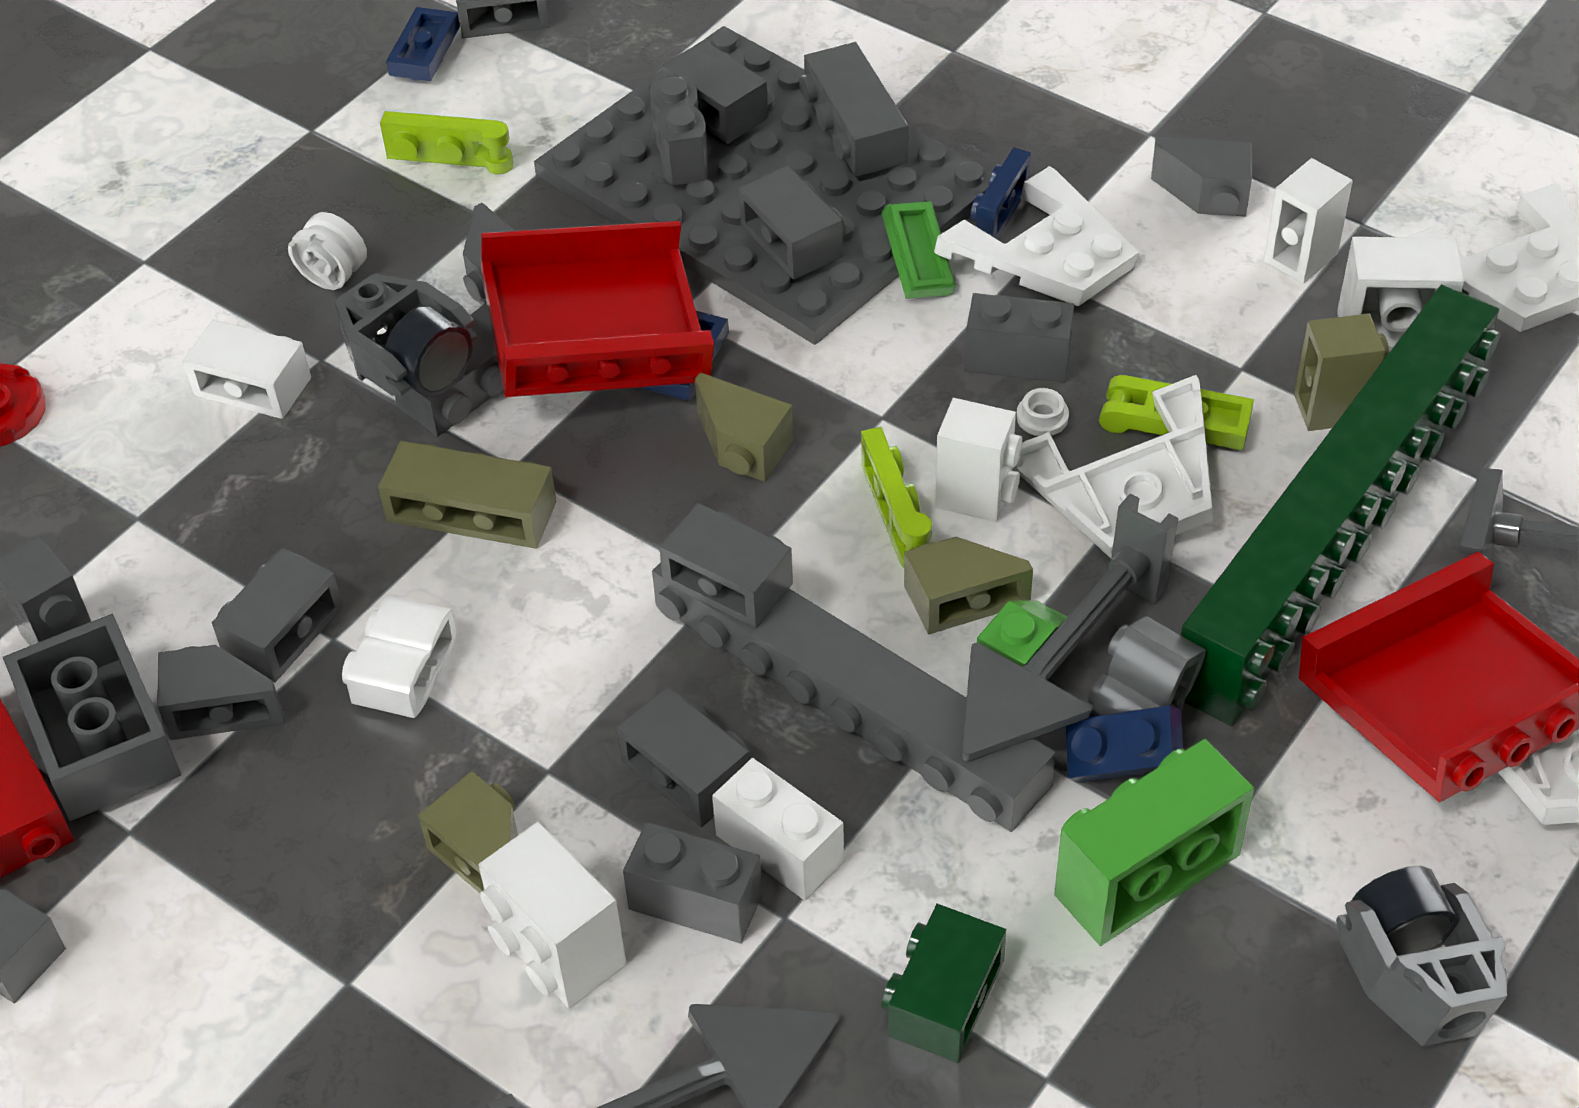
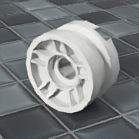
[288,212,367,290]

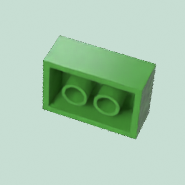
[1054,739,1254,947]

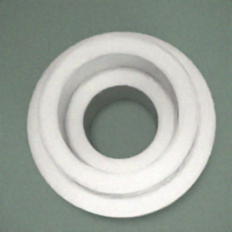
[1017,388,1069,436]

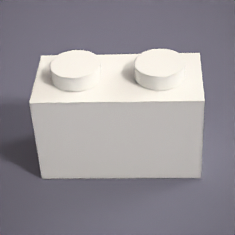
[1263,158,1353,284]
[183,319,311,419]
[935,398,1022,522]
[712,758,844,901]

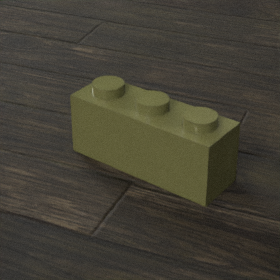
[378,440,557,549]

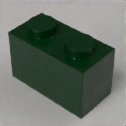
[881,903,1007,1063]

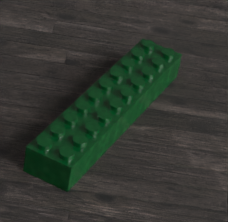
[1181,284,1500,727]

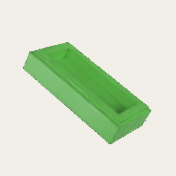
[881,201,956,299]

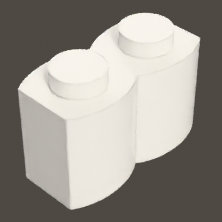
[342,595,457,718]

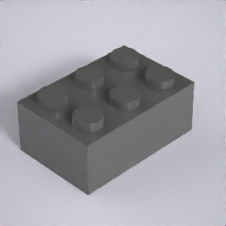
[3,613,181,821]

